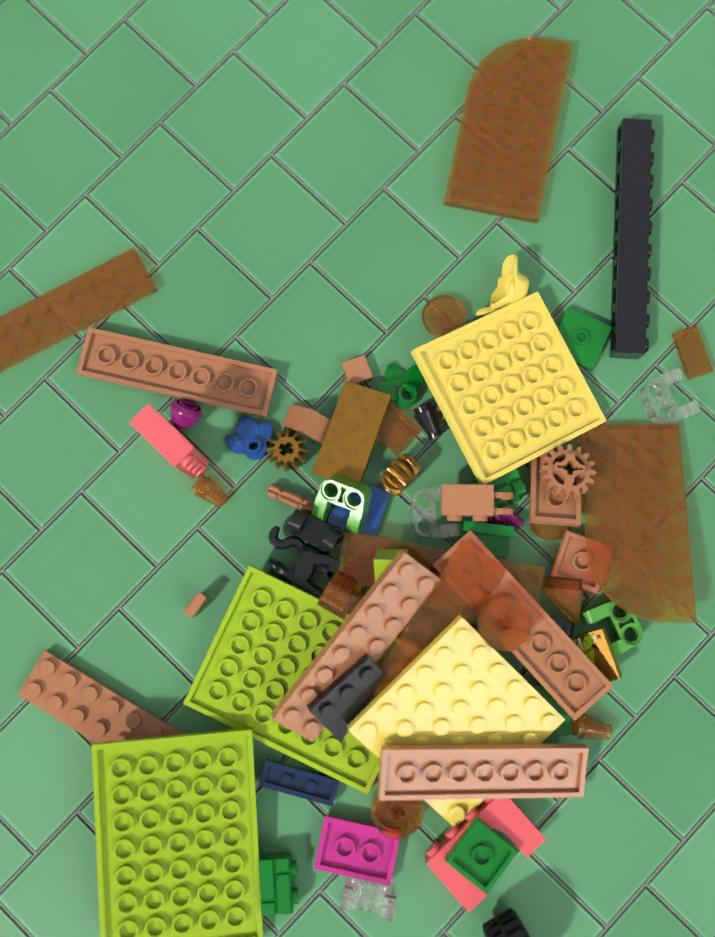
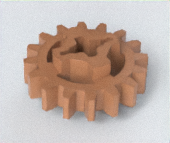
[539,444,596,500]

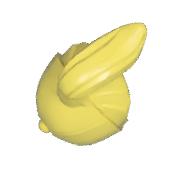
[476,254,529,316]

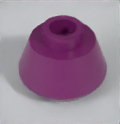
[170,399,203,430]

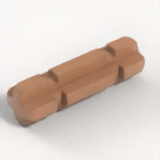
[267,484,314,514]

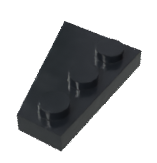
[307,653,385,742]

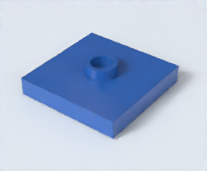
[327,484,390,540]

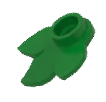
[376,363,423,408]

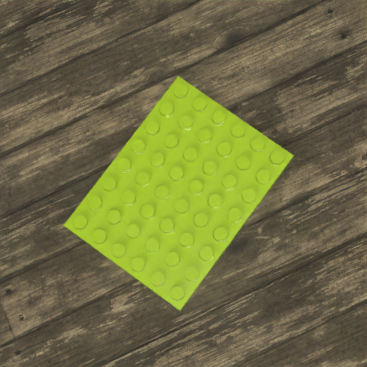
[183,565,424,795]
[91,728,263,937]

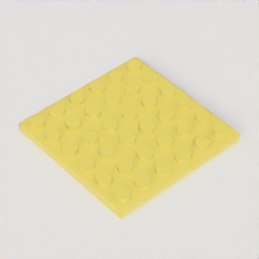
[411,291,607,485]
[347,614,565,826]

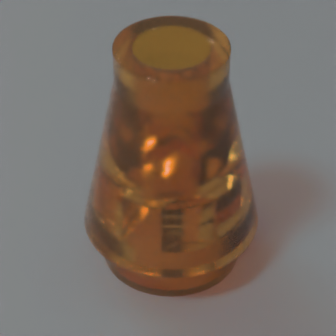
[191,474,228,508]
[571,713,612,740]

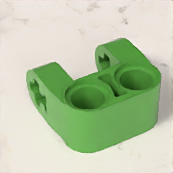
[312,474,372,534]
[579,599,643,656]

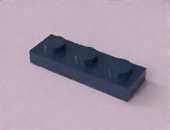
[258,758,339,807]

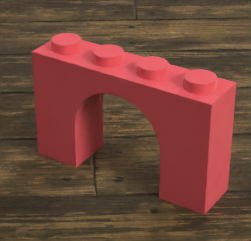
[129,404,210,479]
[425,798,546,913]

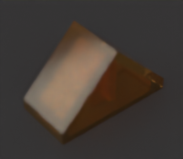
[541,576,583,625]

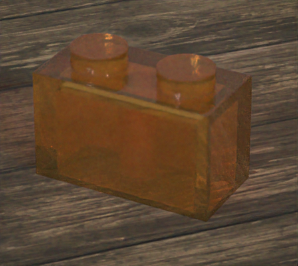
[317,570,364,620]

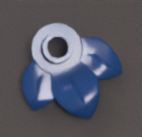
[225,416,273,460]

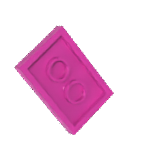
[314,814,401,886]

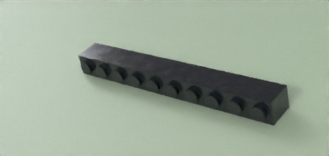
[609,118,655,359]

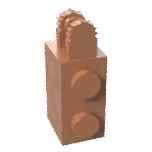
[441,484,513,522]

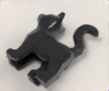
[267,526,341,598]

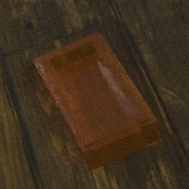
[672,326,713,380]

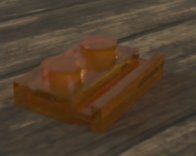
[378,402,421,457]

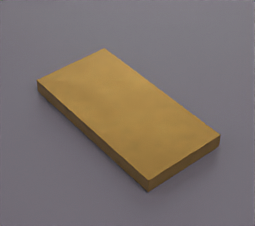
[312,381,392,482]

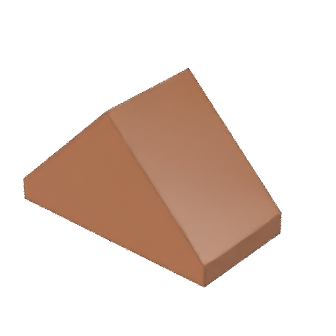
[282,404,331,444]

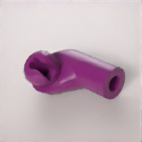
[488,512,525,530]

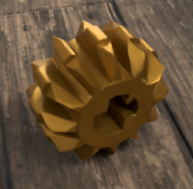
[266,429,308,472]
[380,453,421,496]

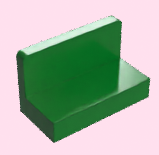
[460,520,514,558]

